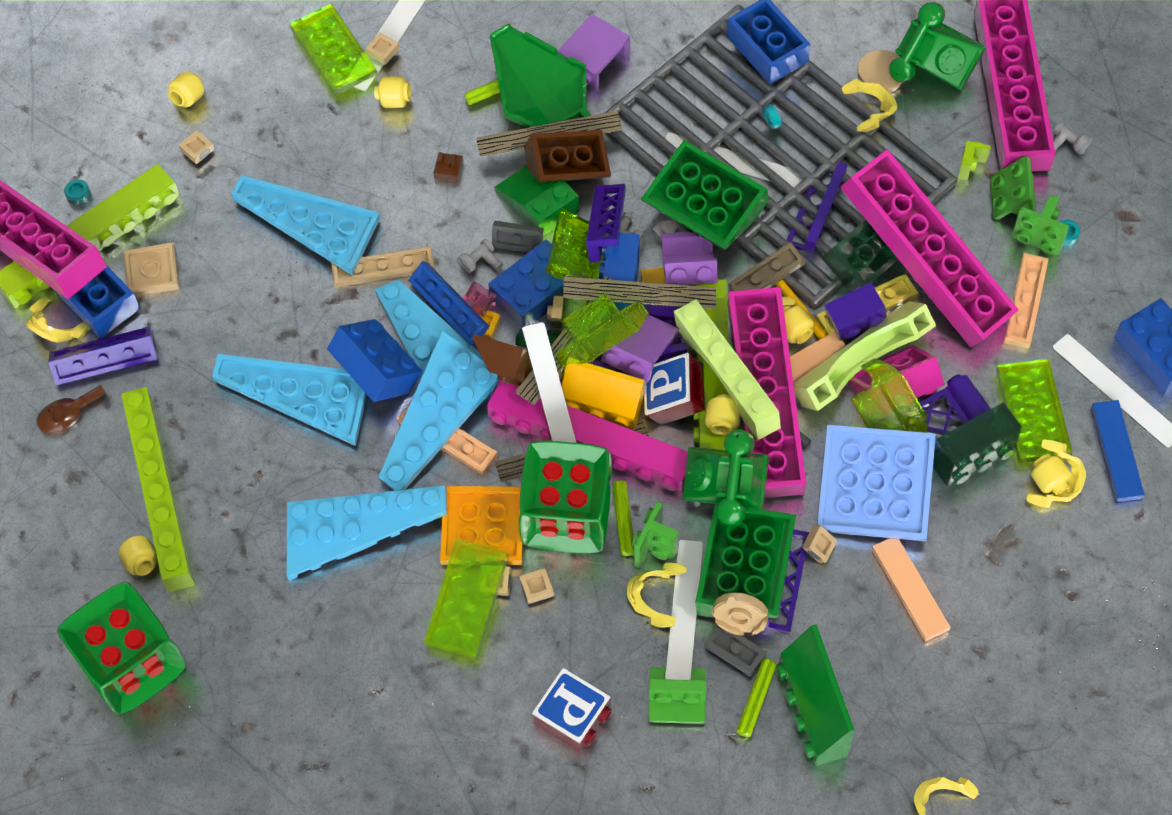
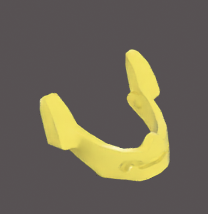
[842,78,897,132]
[26,297,90,343]
[1026,440,1086,508]
[627,563,687,628]
[914,777,979,815]

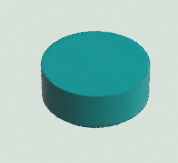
[762,104,782,130]
[64,179,91,205]
[1059,219,1080,246]

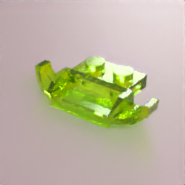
[555,293,649,368]
[851,359,928,433]

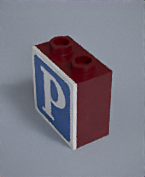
[644,353,705,425]
[532,668,612,752]

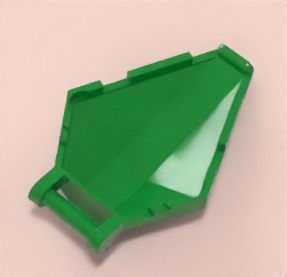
[490,24,592,128]

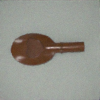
[37,385,106,434]

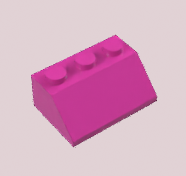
[848,345,945,417]

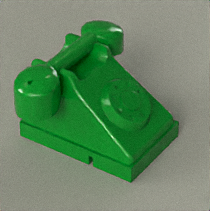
[889,2,986,90]
[682,429,769,526]

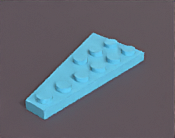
[231,175,380,276]
[375,279,498,392]
[378,330,499,491]
[212,354,367,446]
[286,485,448,581]

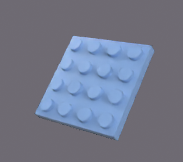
[817,425,936,541]

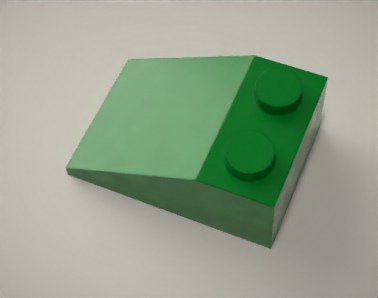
[494,165,579,235]

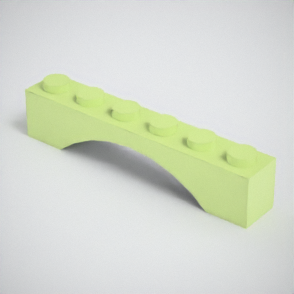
[674,300,781,440]
[793,301,936,411]

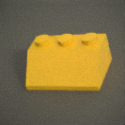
[561,358,644,430]

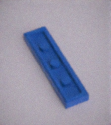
[408,261,490,346]
[1091,400,1145,502]

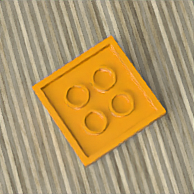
[440,486,523,565]

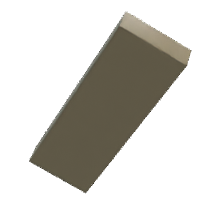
[728,242,806,291]

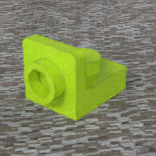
[958,141,991,180]

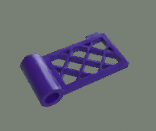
[878,374,997,454]

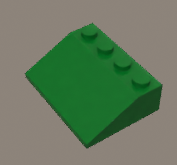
[641,140,769,250]
[695,503,796,618]
[776,624,855,766]

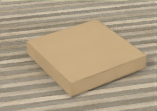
[123,242,179,297]

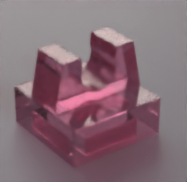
[463,281,497,317]

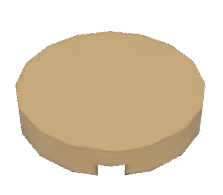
[857,50,903,92]
[712,593,769,635]

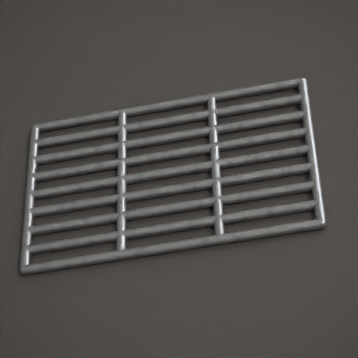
[604,5,957,307]

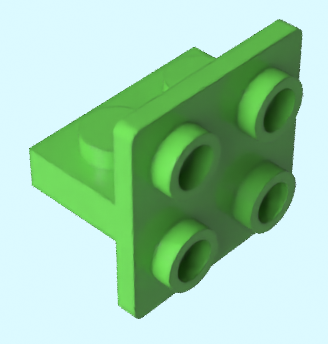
[990,156,1036,220]
[1012,195,1069,256]
[632,501,679,569]
[649,667,706,724]

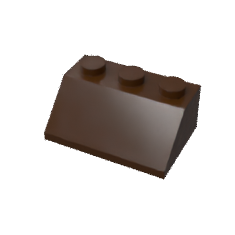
[524,130,611,182]
[473,334,533,386]

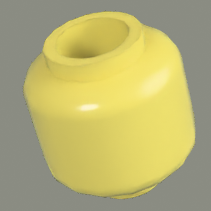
[168,71,204,108]
[374,76,412,108]
[783,306,814,344]
[705,394,740,436]
[1031,454,1072,495]
[118,535,158,576]

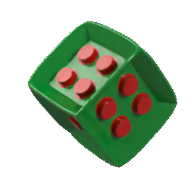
[518,441,612,554]
[57,581,186,715]

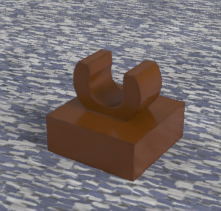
[433,152,463,182]

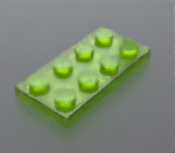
[290,3,377,95]
[545,209,606,280]
[996,359,1073,463]
[423,539,509,660]

